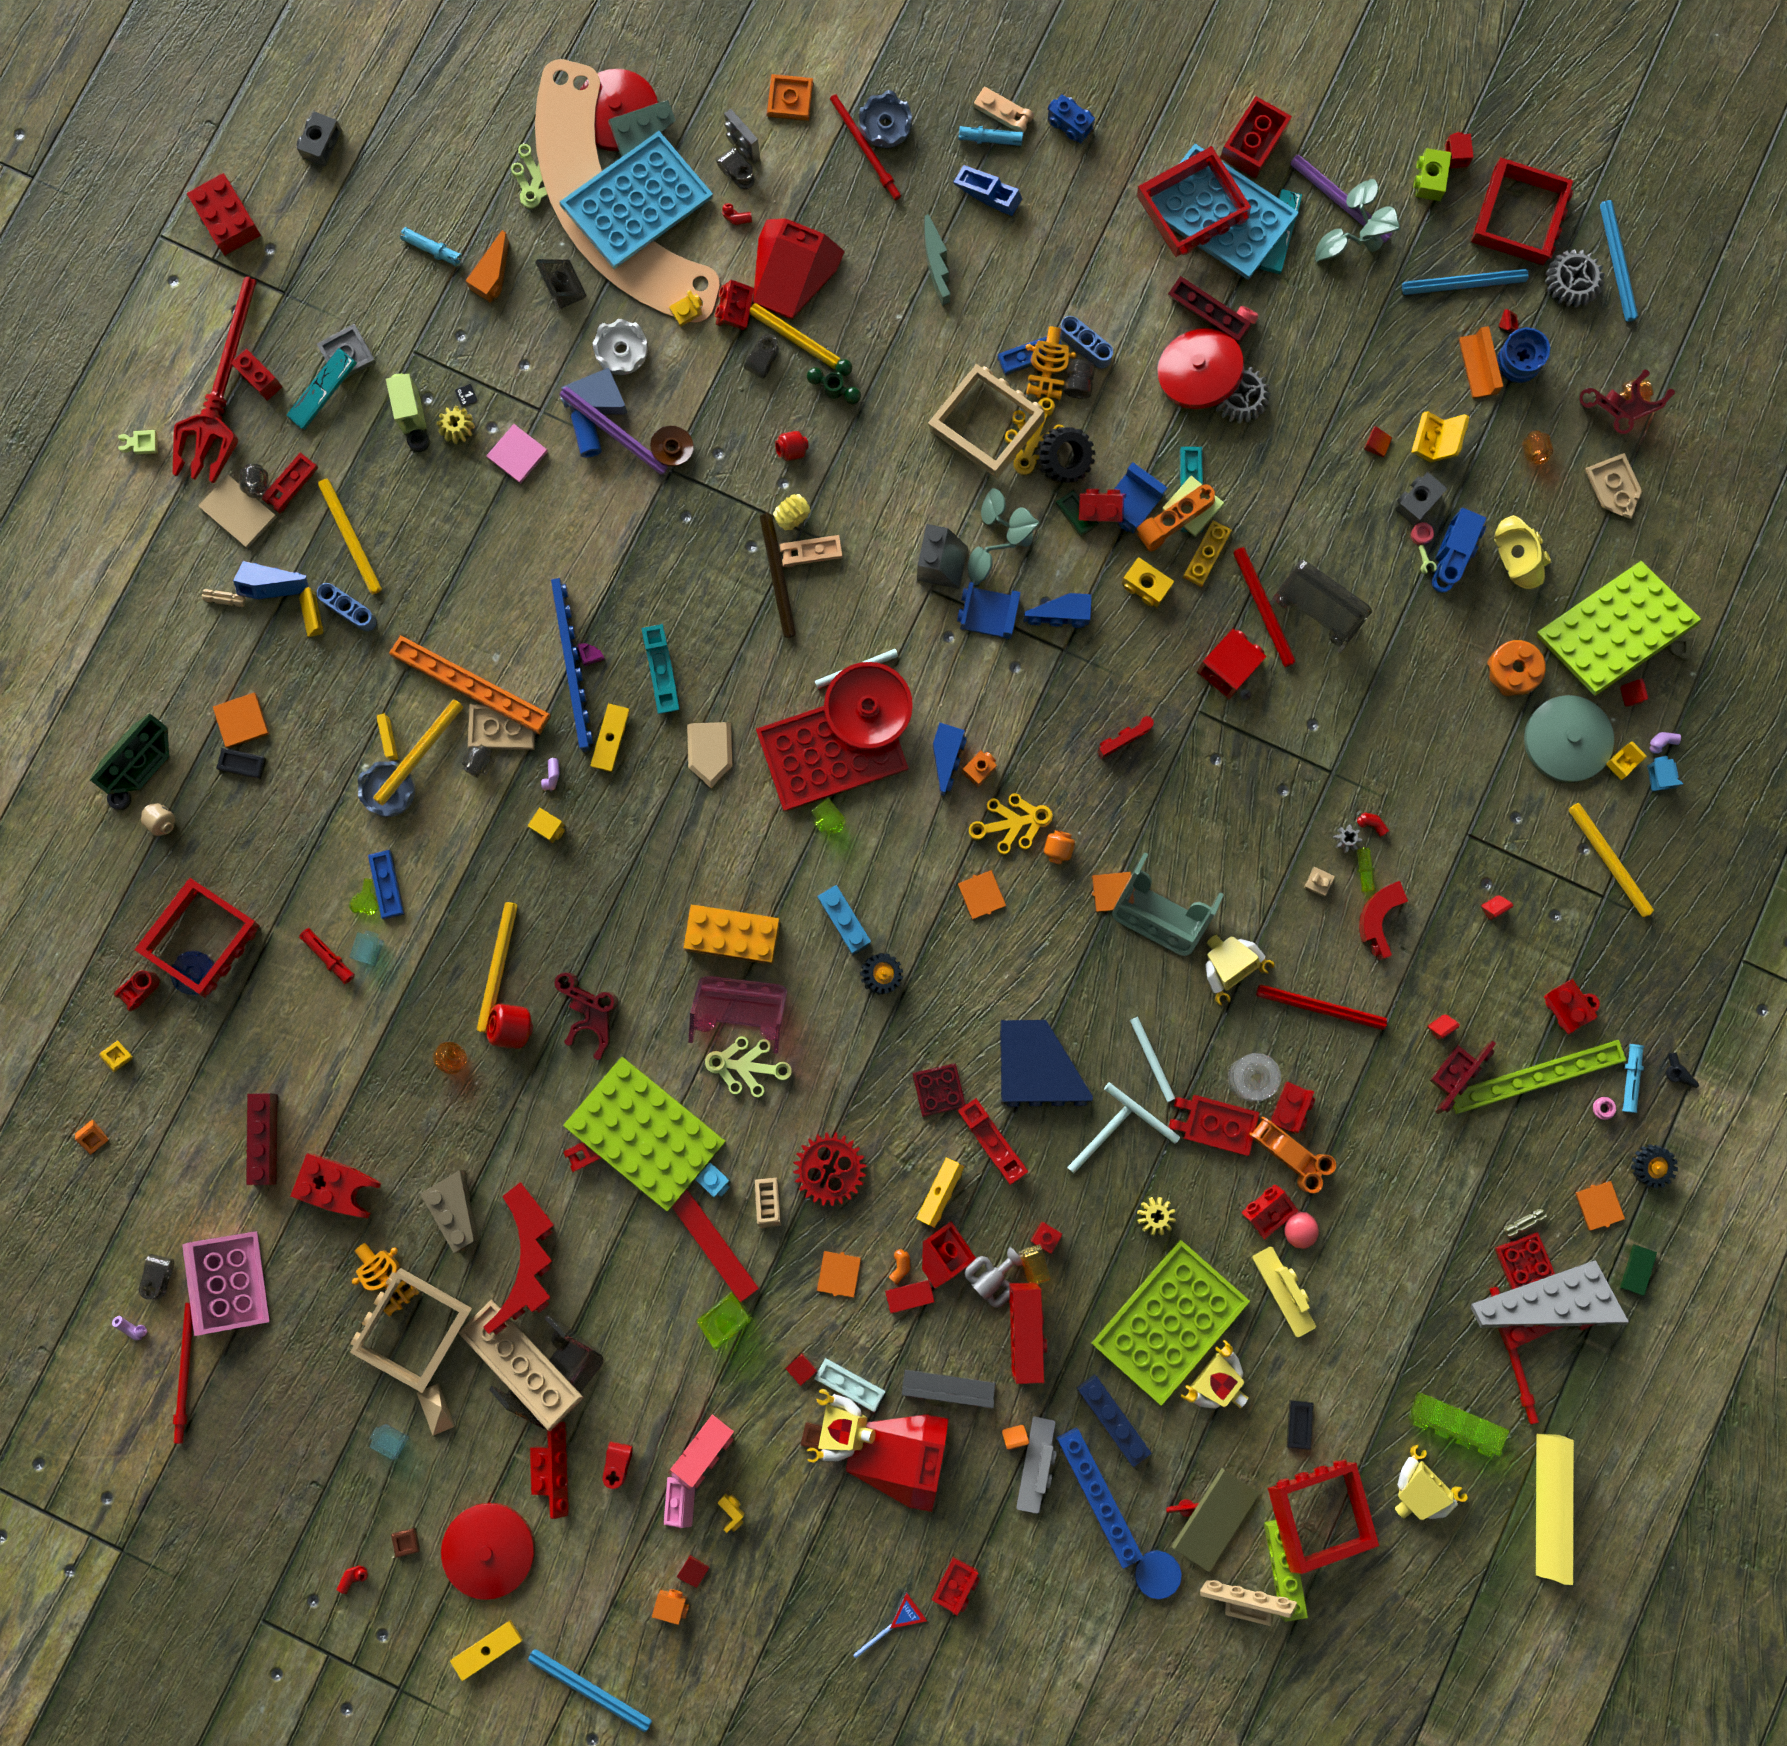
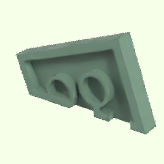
[608,100,676,157]

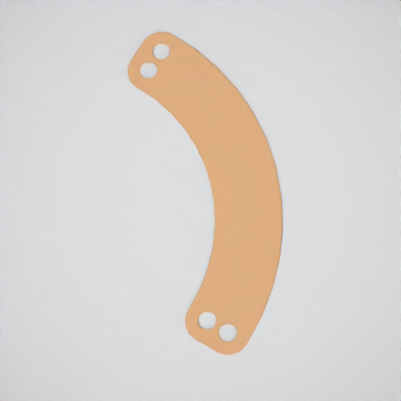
[535,59,720,323]

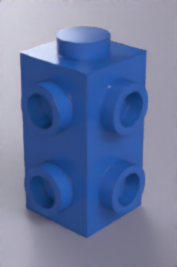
[1047,94,1095,144]

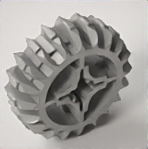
[1545,249,1605,308]
[1216,367,1270,424]

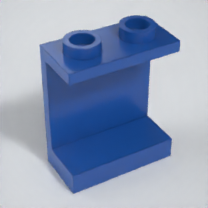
[1114,462,1167,533]
[957,582,1021,639]

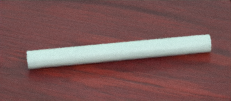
[815,649,898,689]
[1130,1017,1175,1102]
[1104,1082,1180,1144]
[1067,1106,1132,1174]

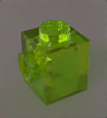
[811,798,845,835]

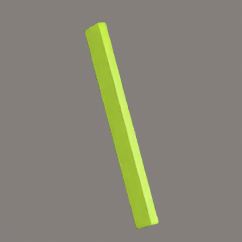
[1453,1040,1626,1114]

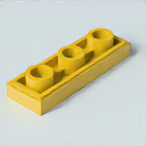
[1183,520,1232,587]
[590,703,630,772]
[916,1157,965,1228]
[450,1620,523,1681]

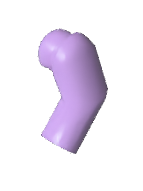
[1650,732,1681,753]
[541,758,560,791]
[112,1316,147,1340]

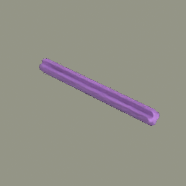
[1291,155,1392,243]
[560,387,668,475]

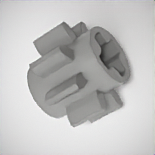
[1333,825,1362,853]

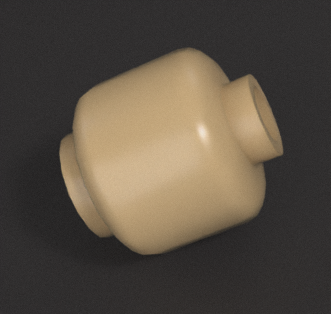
[141,803,175,836]

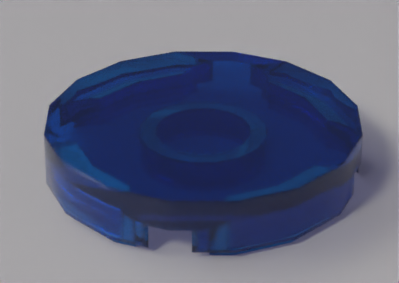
[170,951,215,995]

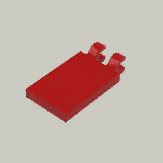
[1168,1095,1260,1156]

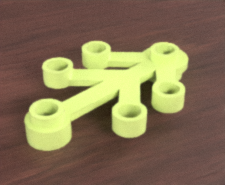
[511,144,548,209]
[705,1036,792,1098]

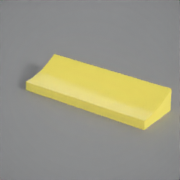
[1536,1434,1574,1585]

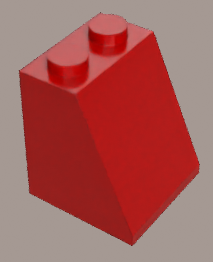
[1196,628,1267,700]

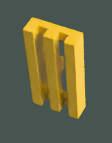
[377,713,399,761]

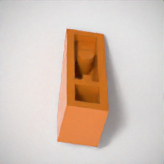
[466,230,509,303]

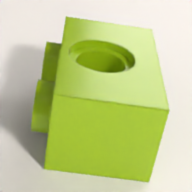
[1413,148,1451,201]

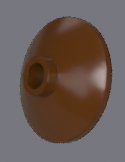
[650,426,694,466]

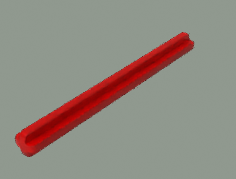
[1233,547,1296,667]
[1256,985,1387,1030]

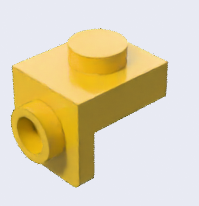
[1606,741,1647,780]
[718,1493,745,1533]

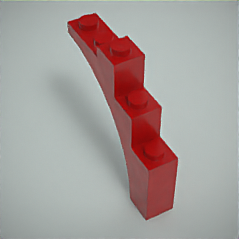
[483,1182,554,1335]

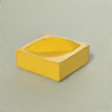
[99,1040,133,1072]

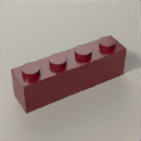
[1168,276,1252,345]
[246,1093,278,1185]

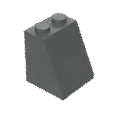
[917,524,968,589]

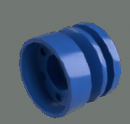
[1497,327,1550,383]

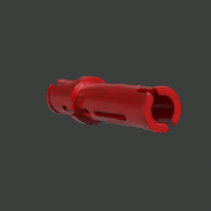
[299,928,355,984]

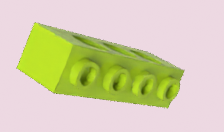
[1264,1520,1308,1622]

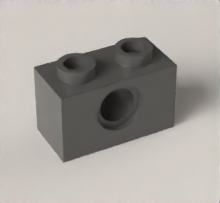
[297,111,342,167]
[1395,472,1447,526]

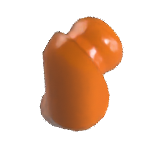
[889,1249,910,1285]

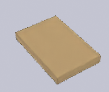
[199,475,277,549]
[468,704,535,750]

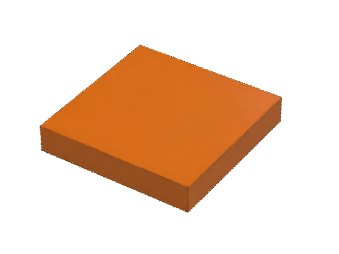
[767,74,813,121]
[213,692,269,748]

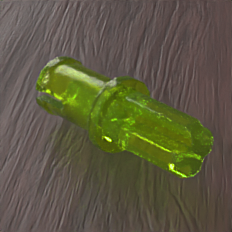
[1357,847,1376,892]

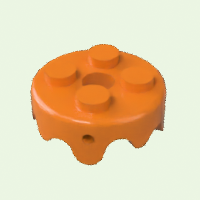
[1487,640,1546,696]

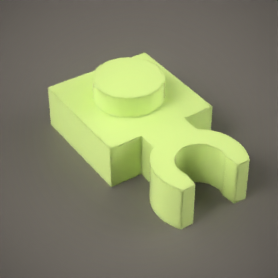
[118,430,158,455]

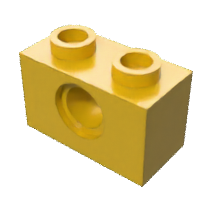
[1121,557,1174,608]

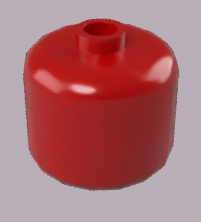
[486,1004,533,1049]

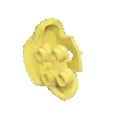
[1494,515,1551,589]

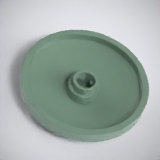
[1524,695,1614,783]

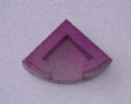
[577,643,605,666]

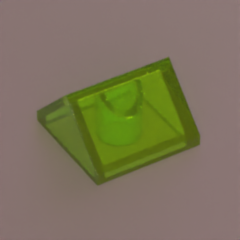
[696,1291,753,1350]

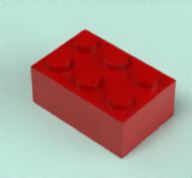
[1220,96,1292,179]
[186,173,261,256]

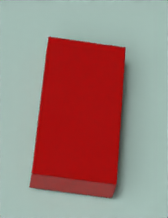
[885,1280,934,1313]

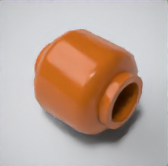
[1044,830,1075,864]

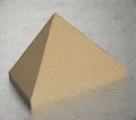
[417,1383,455,1436]

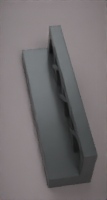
[902,1369,995,1408]

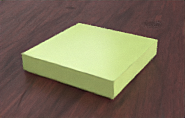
[1162,476,1224,537]

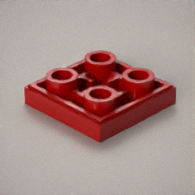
[1494,1232,1555,1290]

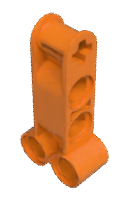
[1137,484,1215,552]
[1249,1116,1336,1193]

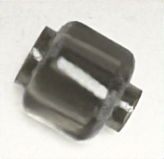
[239,464,269,498]
[461,744,495,778]

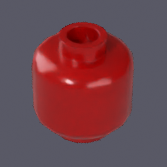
[775,431,809,461]

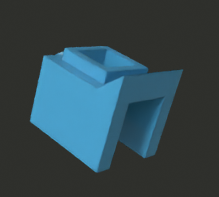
[1647,756,1683,791]

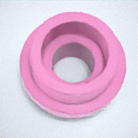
[1593,1097,1616,1120]

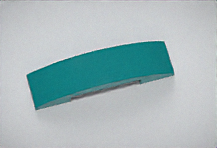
[641,624,680,714]

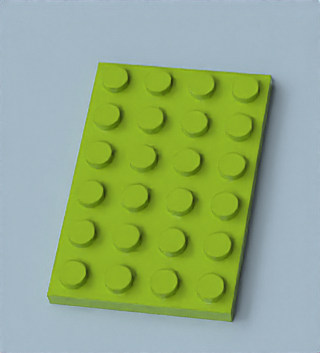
[1537,561,1701,696]
[563,1057,726,1212]
[1091,1240,1250,1406]

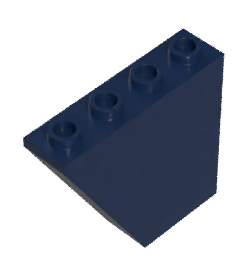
[1000,1020,1093,1107]

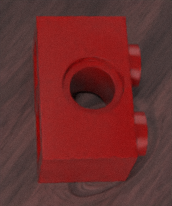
[231,348,282,401]

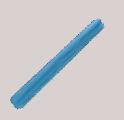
[1600,200,1638,322]
[1402,269,1528,295]
[528,1649,652,1732]

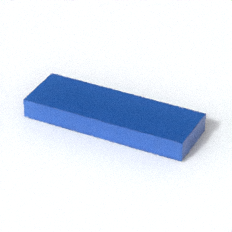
[997,336,1062,376]
[368,850,405,920]

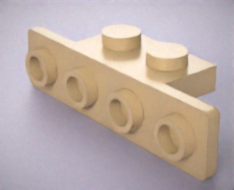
[1200,1580,1297,1626]

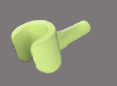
[1419,545,1437,574]

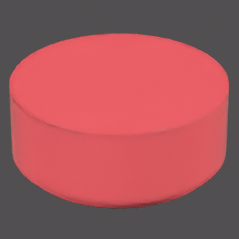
[1237,306,1259,324]
[1411,522,1434,545]

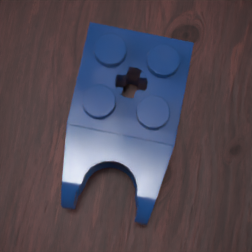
[1431,508,1487,593]

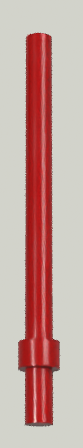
[830,94,902,201]
[1489,1286,1539,1424]
[173,1303,193,1444]

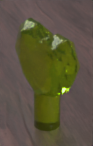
[349,878,378,915]

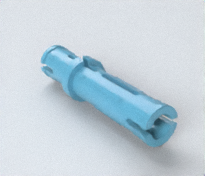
[958,126,1023,146]
[400,227,462,267]
[1622,1044,1644,1113]

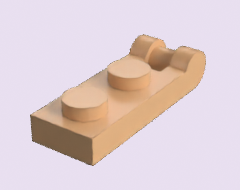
[973,86,1035,133]
[779,535,842,567]

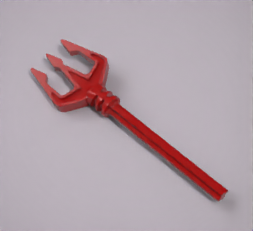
[172,276,257,483]

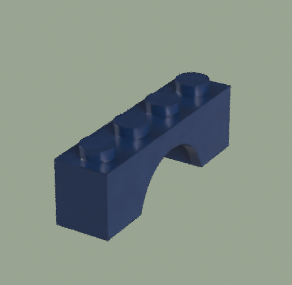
[1076,1374,1152,1467]

